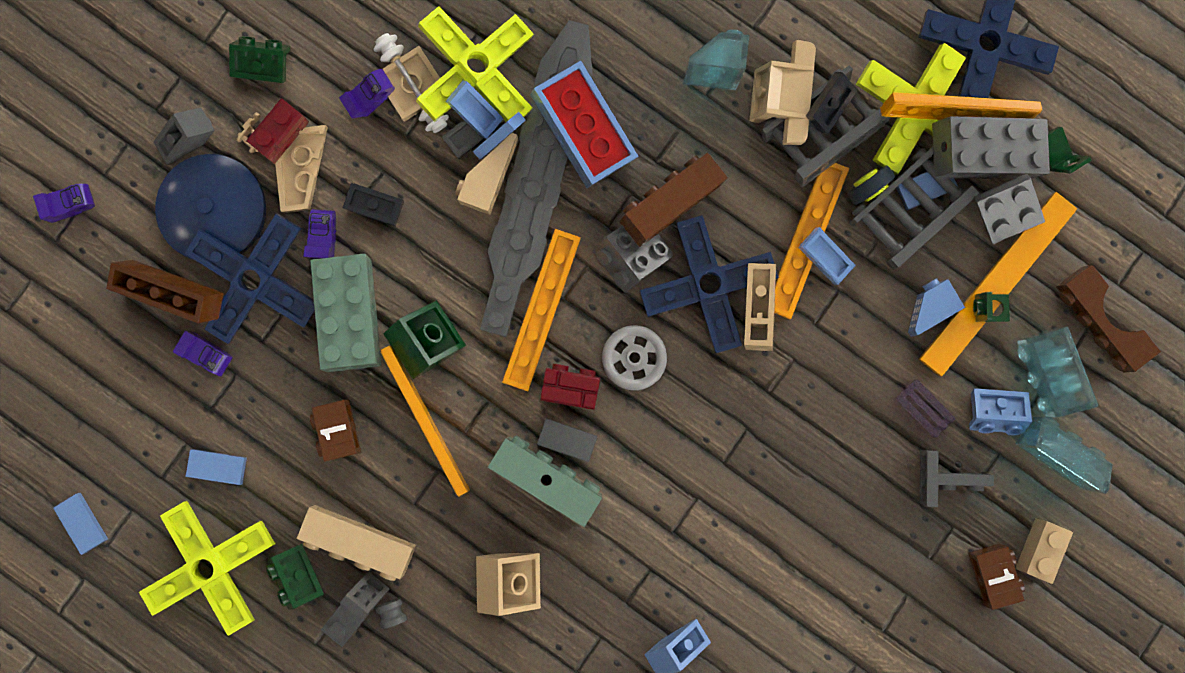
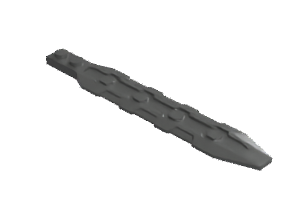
[480,20,592,337]

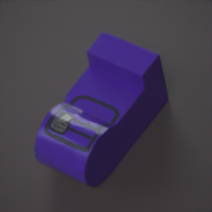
[339,69,395,118]
[33,184,95,223]
[303,209,337,260]
[173,330,233,377]

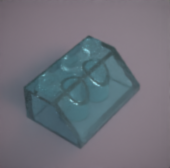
[683,30,749,90]
[1017,327,1099,418]
[1015,416,1113,494]

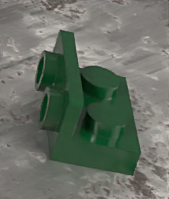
[229,36,290,83]
[266,544,324,610]

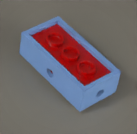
[530,61,638,188]

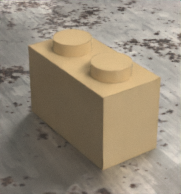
[1015,518,1073,584]

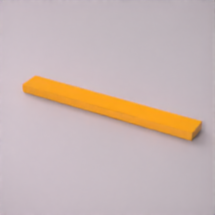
[919,192,1077,376]

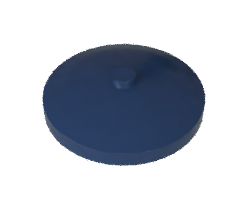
[155,154,266,260]

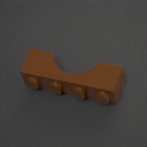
[1056,264,1161,373]

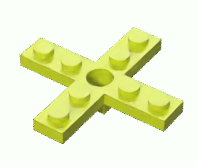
[416,6,534,122]
[856,43,966,175]
[139,501,275,636]

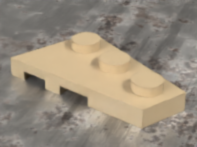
[275,125,328,213]

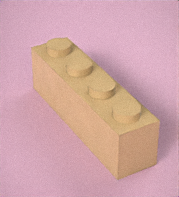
[297,505,416,581]

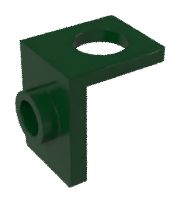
[1048,126,1092,174]
[973,292,1010,322]

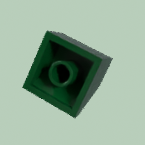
[383,300,466,379]

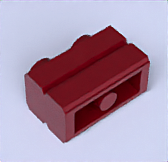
[246,98,309,164]
[540,364,600,410]

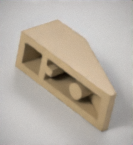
[455,133,518,215]
[744,263,776,351]

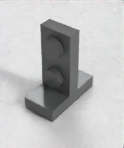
[919,450,994,507]
[321,572,390,647]

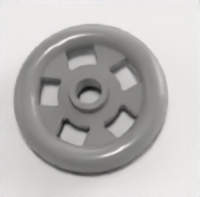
[602,325,667,390]

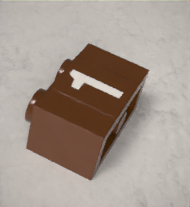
[310,400,362,462]
[968,544,1025,610]

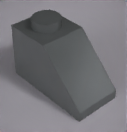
[154,108,215,165]

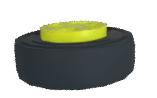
[847,165,895,205]

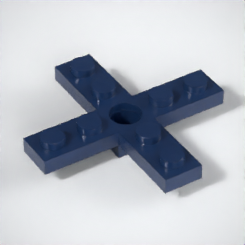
[918,0,1059,98]
[184,214,315,344]
[640,215,779,354]

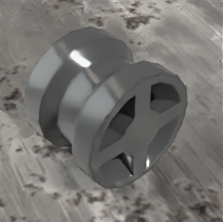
[374,598,407,629]

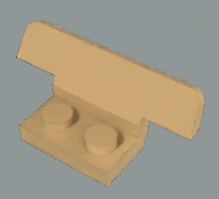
[750,40,816,145]

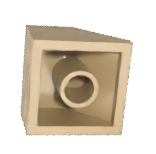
[476,553,541,616]

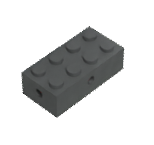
[932,116,1050,179]

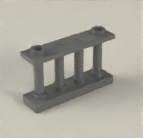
[762,65,890,187]
[849,147,980,270]

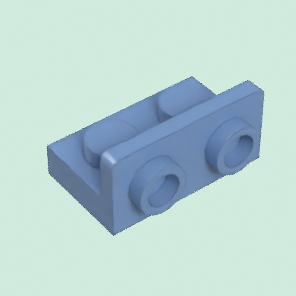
[969,388,1032,435]

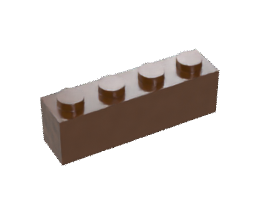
[620,152,728,247]
[106,260,224,323]

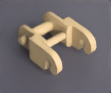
[237,112,261,153]

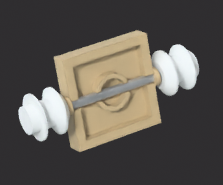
[374,33,449,133]

